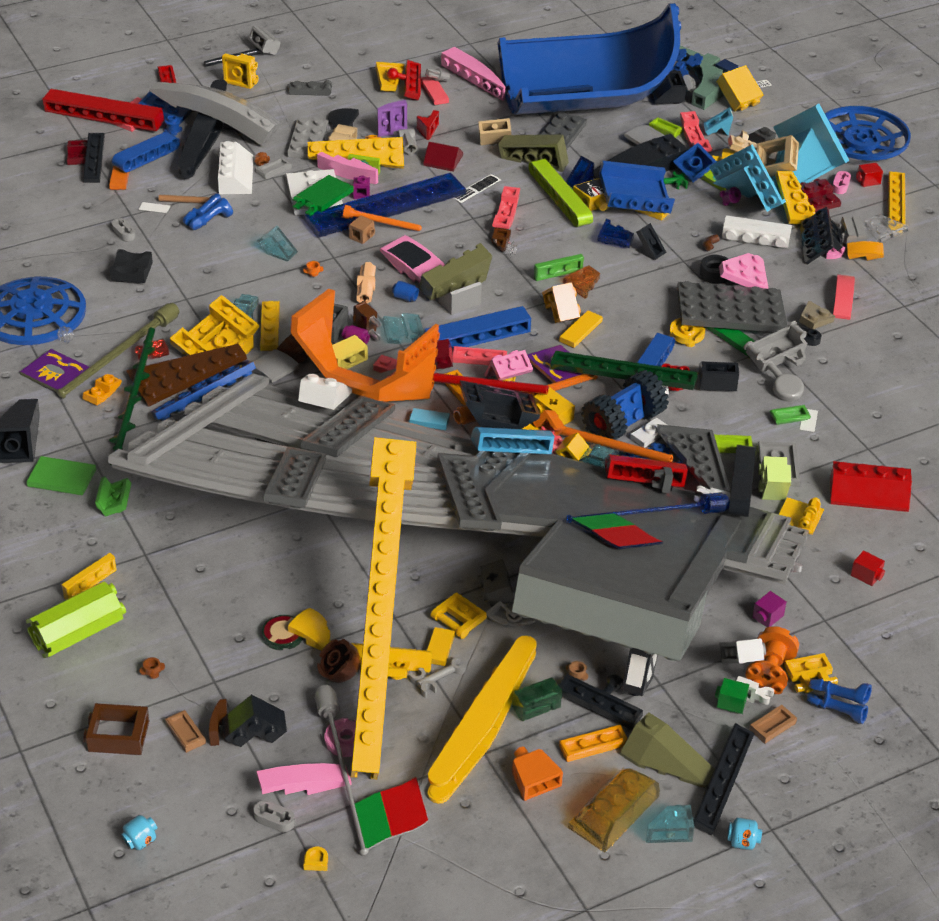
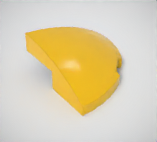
[288,608,330,651]

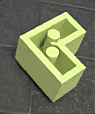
[758,456,791,501]

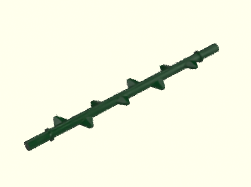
[109,327,155,466]

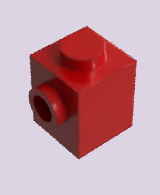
[856,162,883,187]
[851,550,885,586]

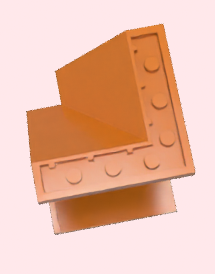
[291,289,440,402]

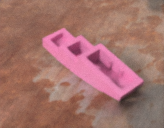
[317,152,378,184]
[257,763,352,795]

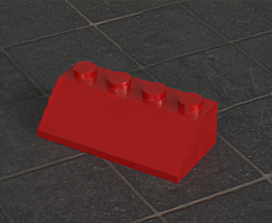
[830,461,912,512]

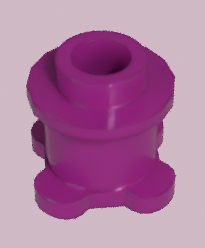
[719,187,741,206]

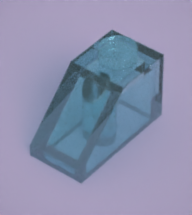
[257,225,298,261]
[646,805,695,843]

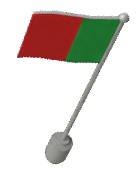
[314,685,428,856]

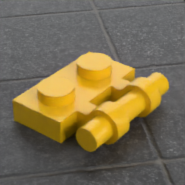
[784,653,838,693]

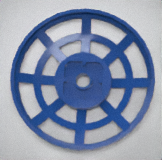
[825,106,911,160]
[0,276,86,345]

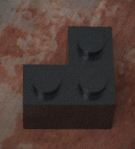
[222,694,287,747]

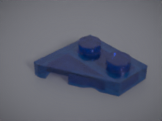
[597,219,634,248]

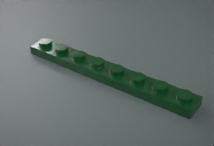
[550,351,697,390]

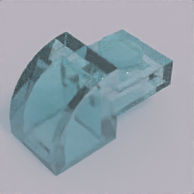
[233,294,259,319]

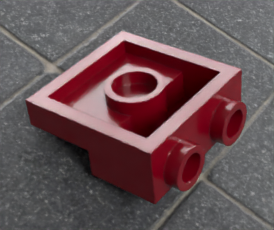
[800,179,842,213]

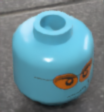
[121,815,158,850]
[727,818,762,850]

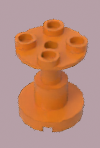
[745,626,799,694]

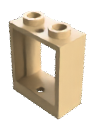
[756,135,799,177]

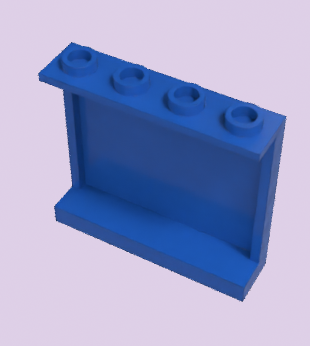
[599,161,675,214]

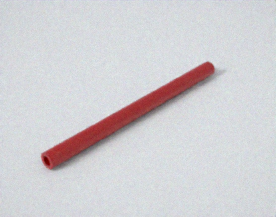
[433,373,549,395]

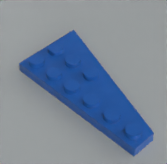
[151,360,256,421]

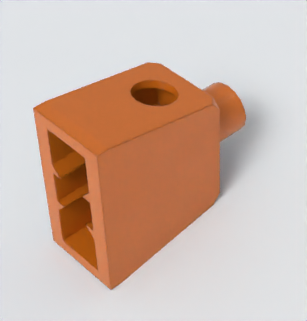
[512,747,563,801]

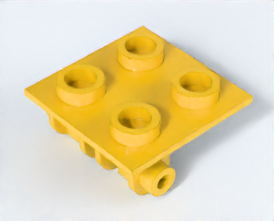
[779,497,824,535]

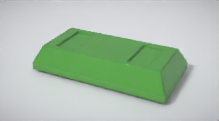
[770,405,811,425]

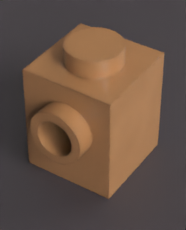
[349,216,375,244]

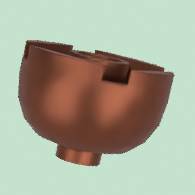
[317,638,361,683]

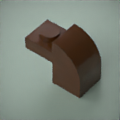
[277,334,309,363]

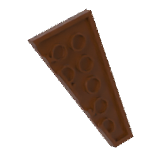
[126,344,247,407]

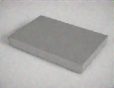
[757,442,800,487]

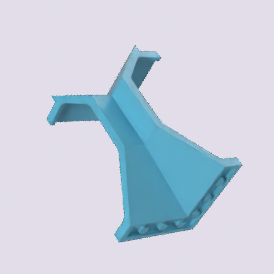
[709,104,849,212]

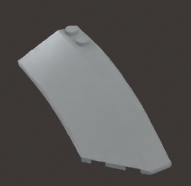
[149,82,282,145]

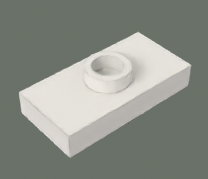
[630,418,667,448]

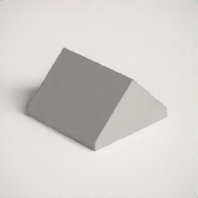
[438,282,482,315]

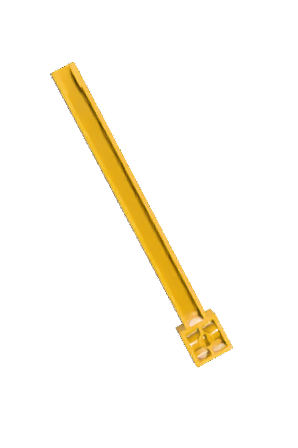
[350,437,417,780]

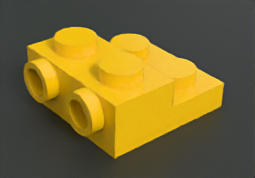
[222,53,259,89]

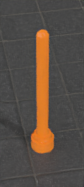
[342,205,422,231]

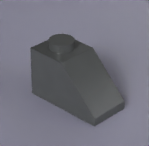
[748,127,776,144]

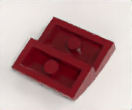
[67,140,87,165]

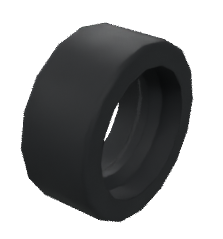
[700,255,729,284]

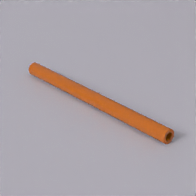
[560,426,673,462]

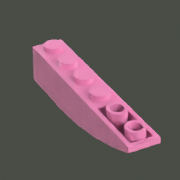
[441,47,506,101]

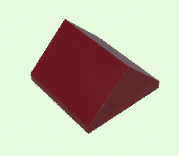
[423,142,463,172]

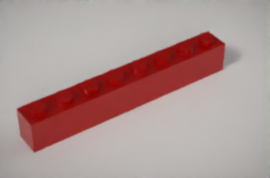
[42,89,164,132]

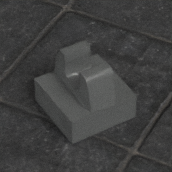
[652,467,673,493]

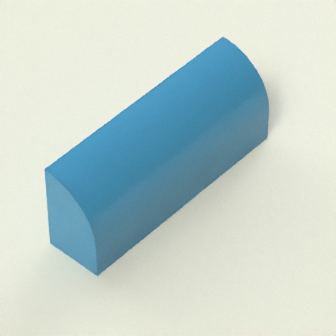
[471,427,555,454]

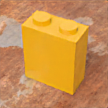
[716,65,764,112]

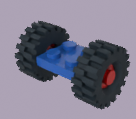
[581,370,669,440]

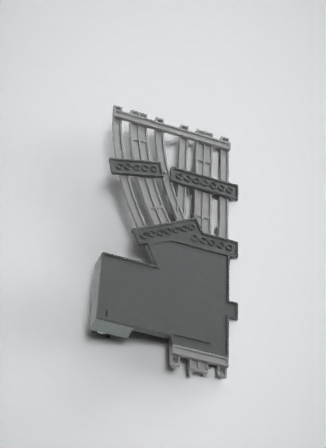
[108,373,809,696]

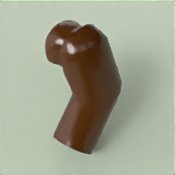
[702,234,720,252]

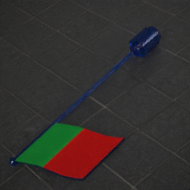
[566,492,730,549]

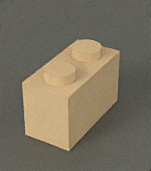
[478,118,511,145]

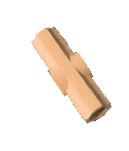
[357,262,376,304]

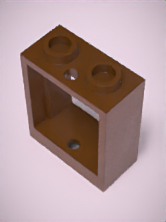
[83,703,150,755]

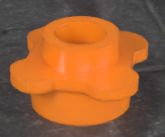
[303,261,324,277]

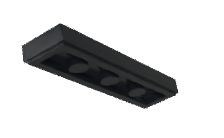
[83,133,105,183]

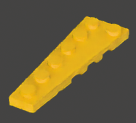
[308,137,404,169]

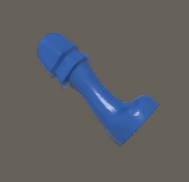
[183,193,233,230]
[807,679,872,724]

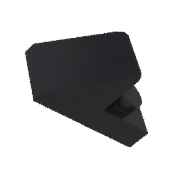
[636,223,667,260]

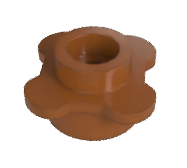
[139,657,165,679]

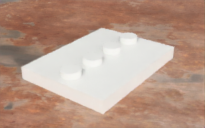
[286,169,343,215]

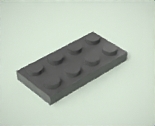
[540,112,587,150]

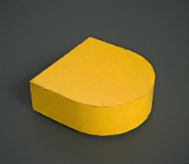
[303,846,328,871]

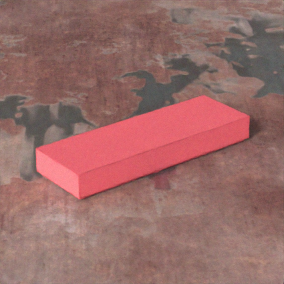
[421,77,449,105]
[453,346,507,366]

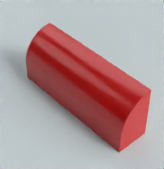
[604,454,688,487]

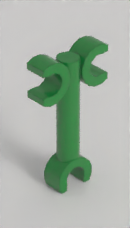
[663,171,688,189]

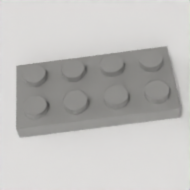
[288,118,329,159]

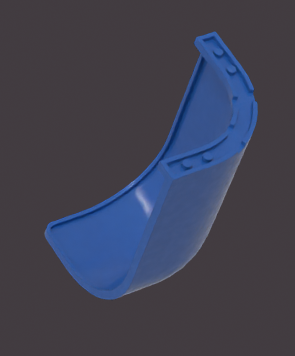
[497,3,681,115]

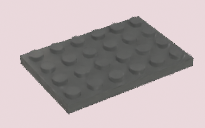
[677,281,788,332]

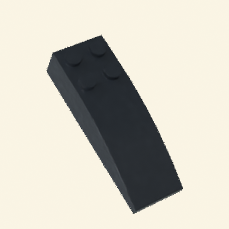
[590,134,689,179]

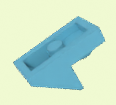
[703,107,733,136]

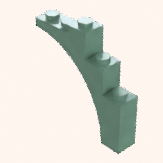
[677,46,724,110]

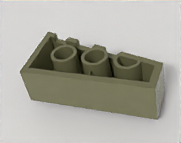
[498,135,569,172]
[419,243,492,300]

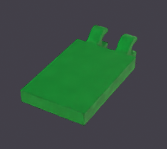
[292,175,354,216]

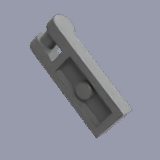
[289,80,332,96]

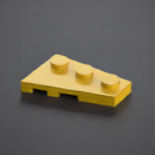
[375,62,405,92]

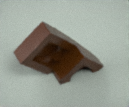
[491,227,511,252]
[209,699,227,746]

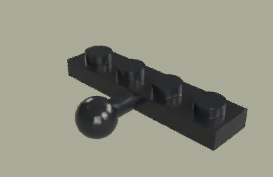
[556,674,643,730]

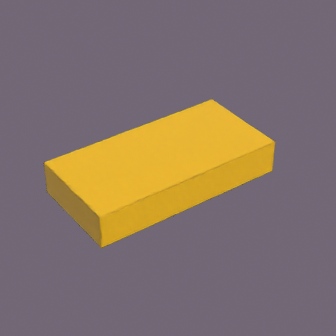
[427,627,455,666]

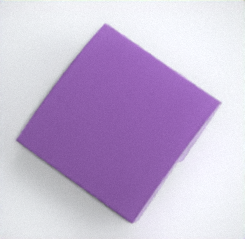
[377,100,407,137]

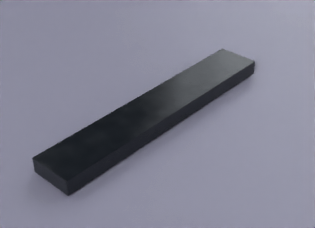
[691,723,755,835]

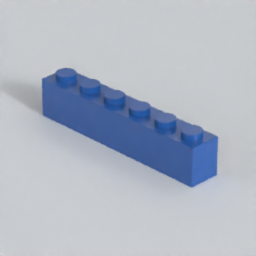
[424,306,531,350]

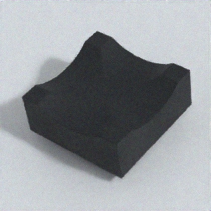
[110,249,153,283]

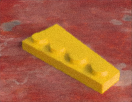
[775,171,815,224]

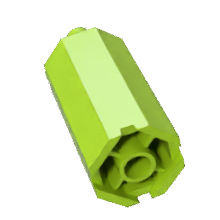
[26,581,126,658]

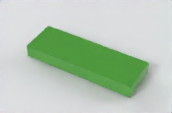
[534,254,584,281]

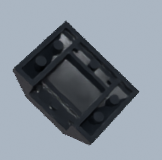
[459,380,540,429]

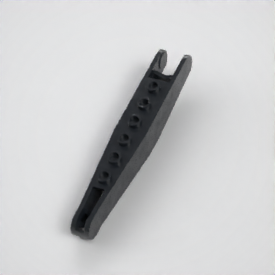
[177,80,227,179]

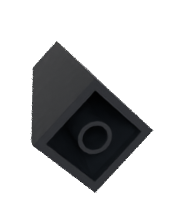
[0,399,40,463]

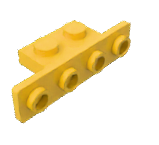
[351,643,432,680]

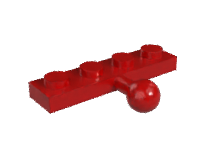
[387,60,421,100]

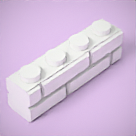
[722,215,792,249]

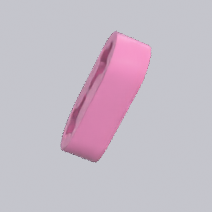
[833,171,851,194]

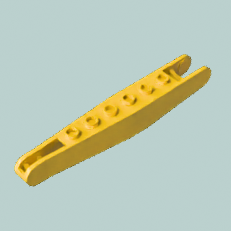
[428,635,537,804]

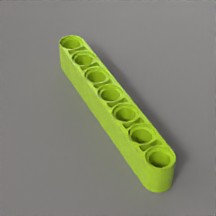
[528,159,593,227]

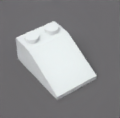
[298,374,352,410]

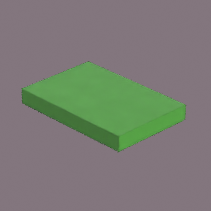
[27,456,96,495]

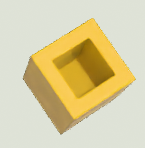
[555,433,589,461]

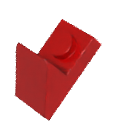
[417,110,439,140]

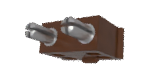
[353,300,382,341]

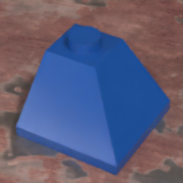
[673,143,717,183]

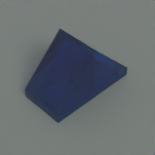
[566,156,594,188]

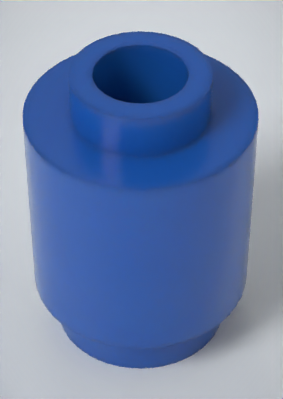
[392,281,419,302]

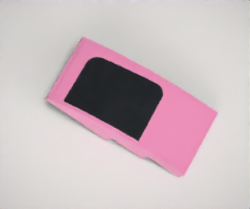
[380,235,445,283]

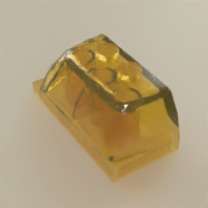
[568,767,660,853]

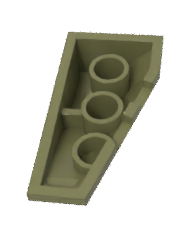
[620,712,715,789]

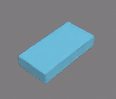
[409,408,450,430]

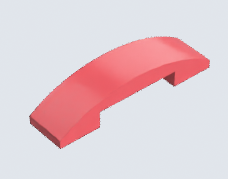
[680,111,712,152]
[492,186,520,229]
[833,274,855,320]

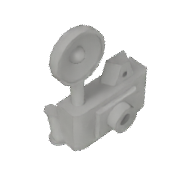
[744,321,807,402]

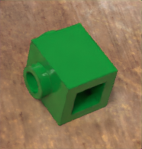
[715,678,750,714]

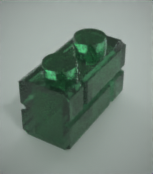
[512,677,562,721]

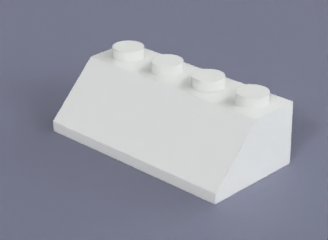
[218,141,254,194]

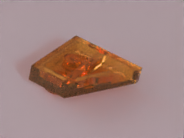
[563,265,600,299]

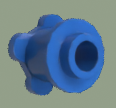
[164,115,183,136]

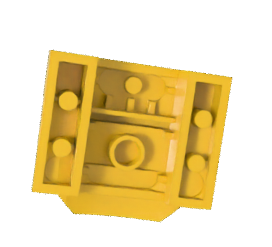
[170,295,260,356]

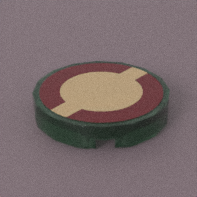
[262,615,303,650]

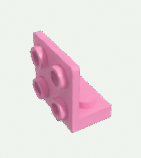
[484,350,533,380]

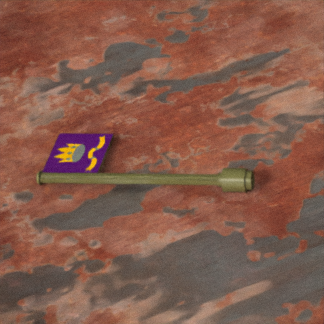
[20,303,180,398]

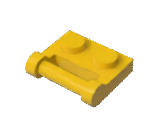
[431,592,487,639]

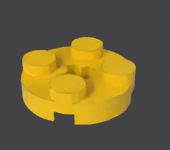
[670,318,705,347]

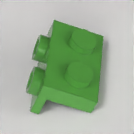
[95,476,132,517]

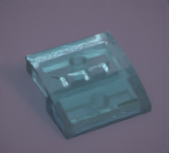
[382,313,424,344]

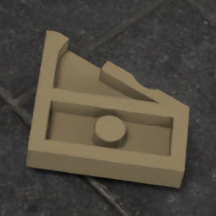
[799,301,835,329]

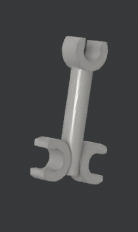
[409,657,466,698]

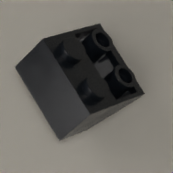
[651,71,686,104]
[699,361,739,391]

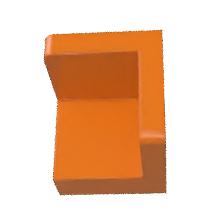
[533,410,566,435]

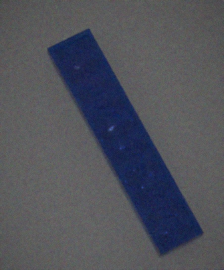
[305,172,466,237]

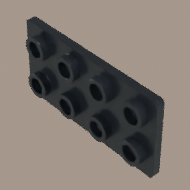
[800,207,843,264]

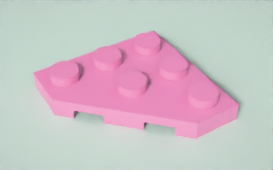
[719,253,769,289]

